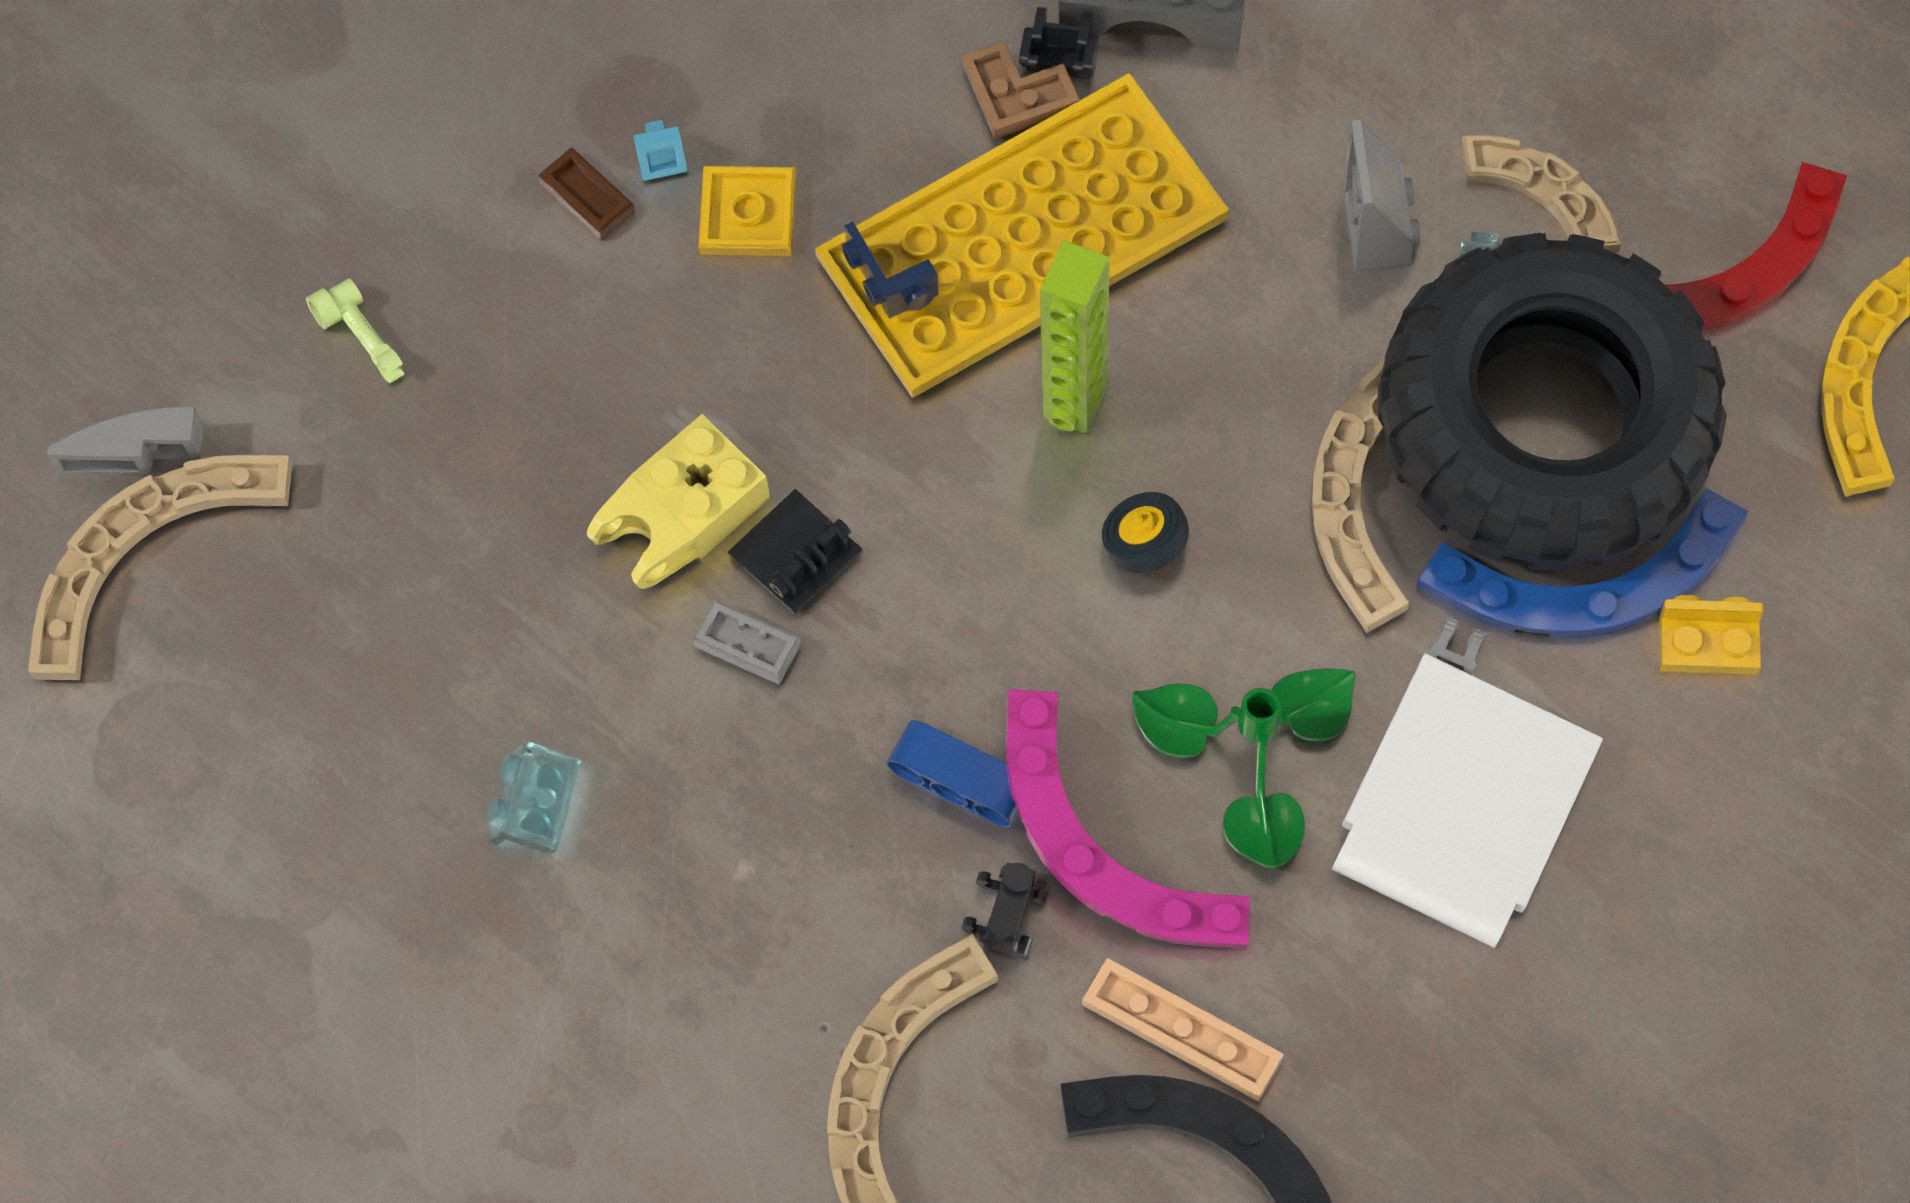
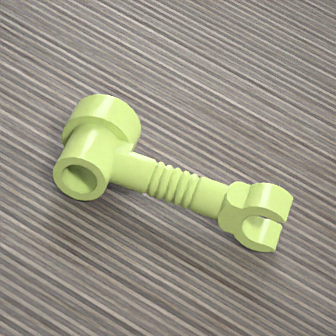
[306,278,405,384]

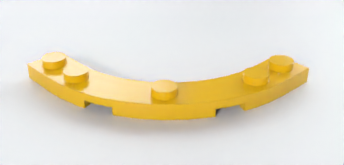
[1821,255,1910,497]

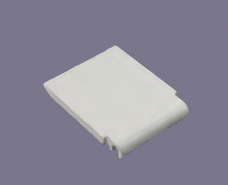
[1331,653,1604,948]

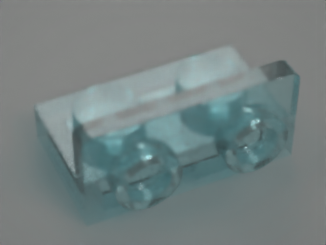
[486,741,581,855]

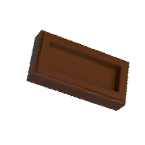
[538,147,635,240]

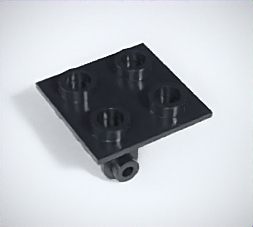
[728,489,863,614]

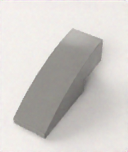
[47,406,204,476]

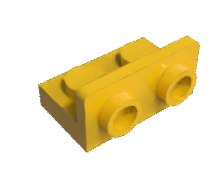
[1659,595,1763,675]

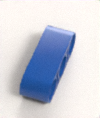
[886,720,1018,828]

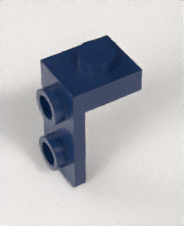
[841,221,939,319]

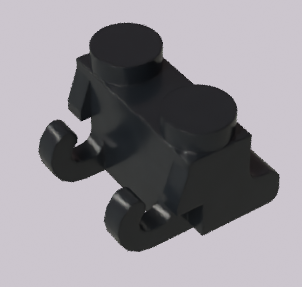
[1019,7,1098,79]
[961,862,1050,960]

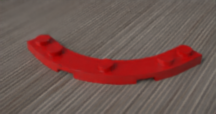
[1665,162,1847,331]

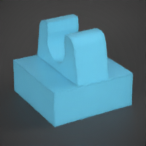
[633,120,688,181]

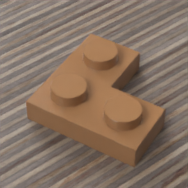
[962,41,1080,139]

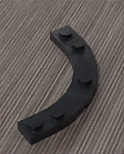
[1061,1075,1332,1203]

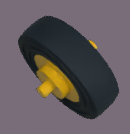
[1102,492,1189,573]

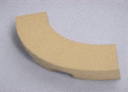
[1461,135,1621,252]

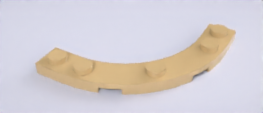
[1312,359,1409,633]
[28,455,292,680]
[827,934,998,1203]

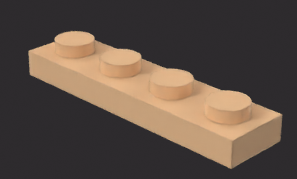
[1082,958,1284,1102]

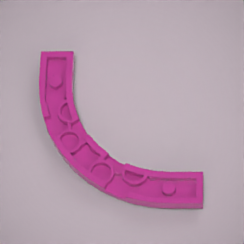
[1005,689,1250,949]

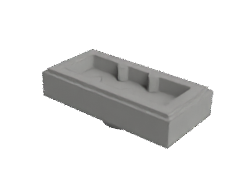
[692,600,801,685]

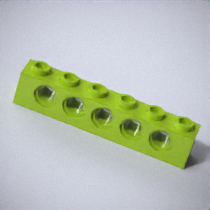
[1040,240,1109,434]

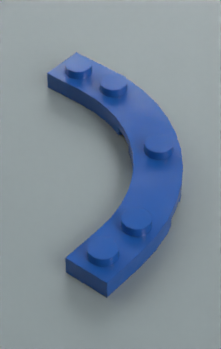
[1416,488,1749,638]

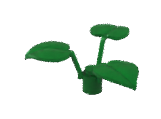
[1132,668,1355,868]

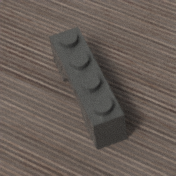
[1058,0,1245,51]

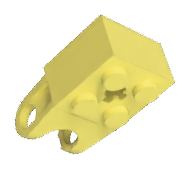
[587,414,771,589]

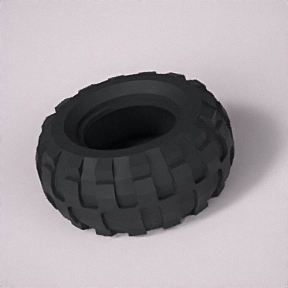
[1378,232,1727,571]

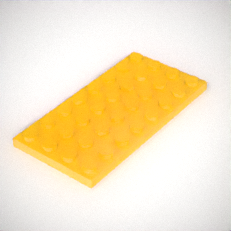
[815,73,1229,398]

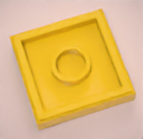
[698,166,796,256]

